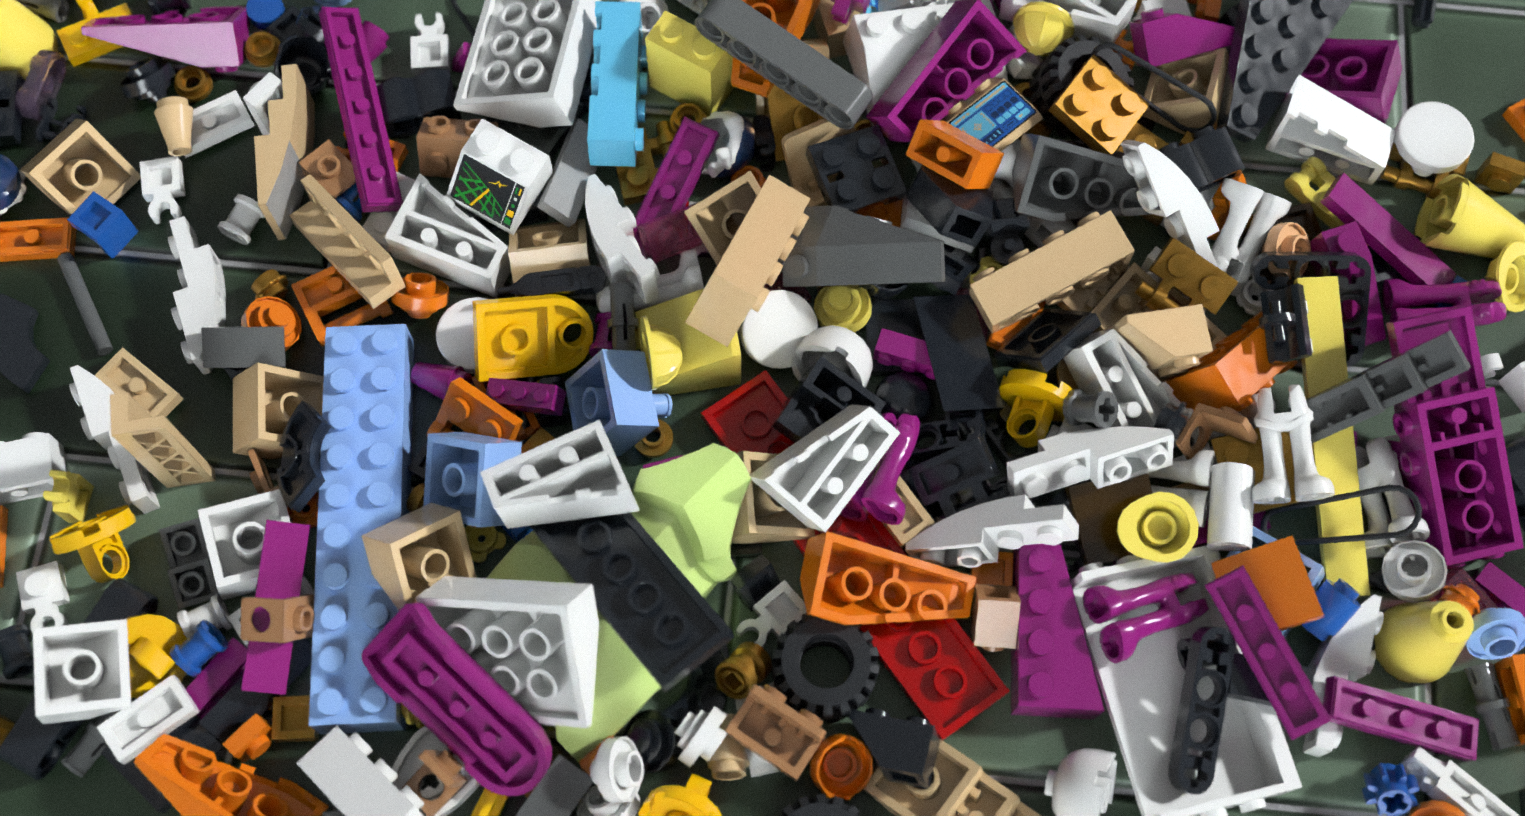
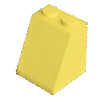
[645,10,734,117]
[635,288,741,395]

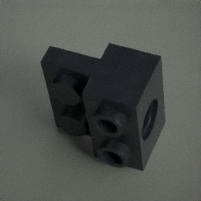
[772,356,886,443]

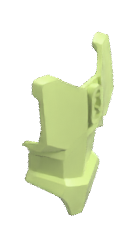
[487,443,751,762]

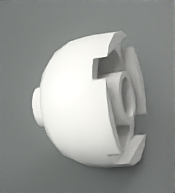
[791,325,873,388]
[1045,748,1117,816]

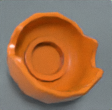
[809,734,873,800]

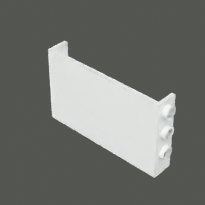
[1071,546,1302,816]

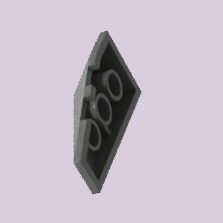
[1012,133,1150,222]
[782,205,945,287]

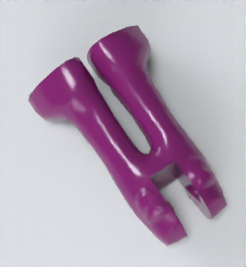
[1382,279,1507,327]
[840,413,920,525]
[1083,573,1209,664]

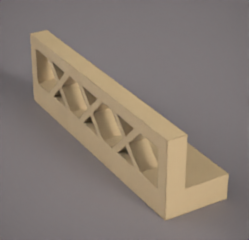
[289,174,406,309]
[110,392,216,488]

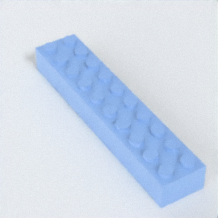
[309,324,414,734]

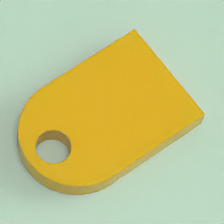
[472,294,593,382]

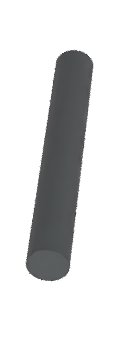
[57,253,113,356]

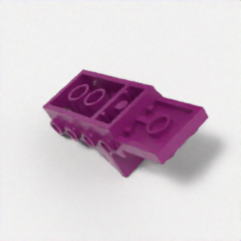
[1384,306,1524,569]

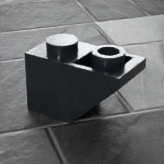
[906,165,993,247]
[850,708,940,789]

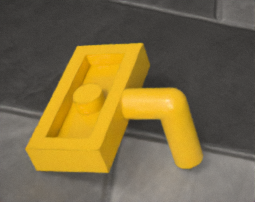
[57,0,133,67]

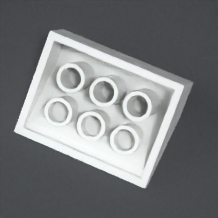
[453,0,601,128]
[843,0,1008,134]
[416,576,599,728]

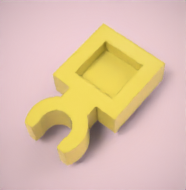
[43,470,94,523]

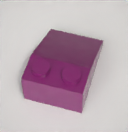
[1281,38,1402,125]

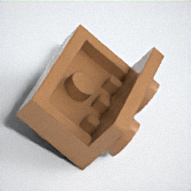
[416,116,498,178]
[725,684,826,782]

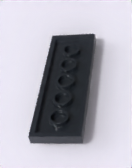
[529,513,734,693]

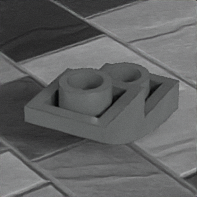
[201,326,286,368]
[159,518,220,609]

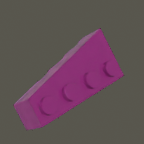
[866,0,1027,142]
[1011,543,1104,720]

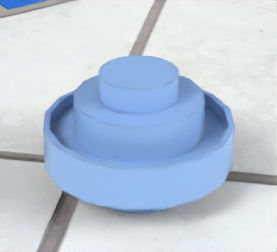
[1465,608,1525,660]

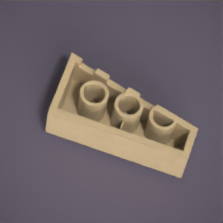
[685,175,811,347]
[969,210,1135,334]

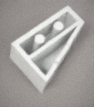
[998,0,1137,44]
[1063,329,1194,428]

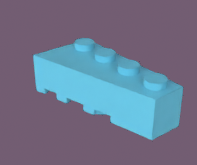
[587,1,648,167]

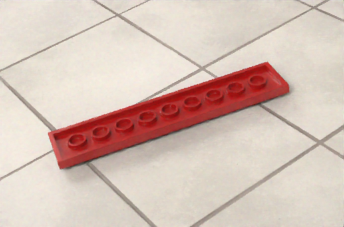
[701,370,1009,741]

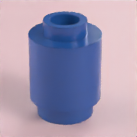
[1302,578,1361,642]

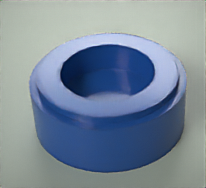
[246,0,286,29]

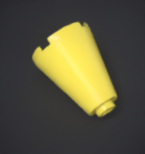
[0,0,58,80]
[1415,174,1525,259]
[1374,601,1473,684]

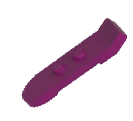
[361,602,552,796]

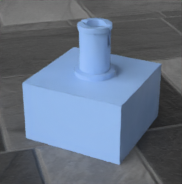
[565,349,673,456]
[423,432,522,528]

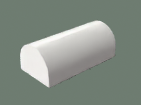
[1207,462,1255,551]

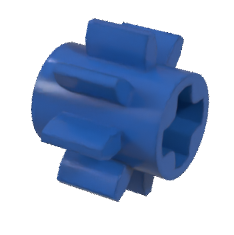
[1362,762,1420,816]

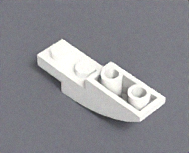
[1121,140,1220,267]
[585,174,660,304]
[168,216,226,375]
[69,365,160,514]
[1007,426,1174,498]
[905,494,1079,568]
[1302,594,1384,758]

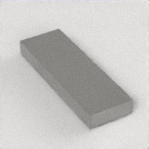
[537,118,598,228]

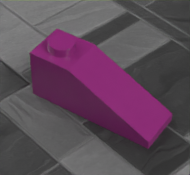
[1129,8,1235,66]
[1310,221,1386,349]

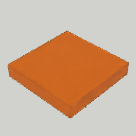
[1211,535,1324,631]

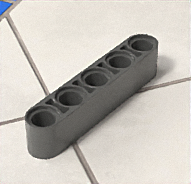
[695,0,873,130]

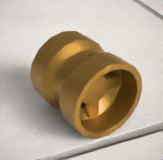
[715,641,772,700]

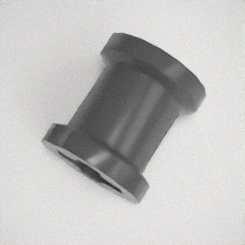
[1063,389,1118,428]

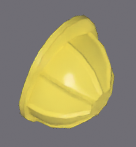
[1012,1,1074,56]
[1485,241,1525,313]
[640,316,683,391]
[1117,492,1199,563]

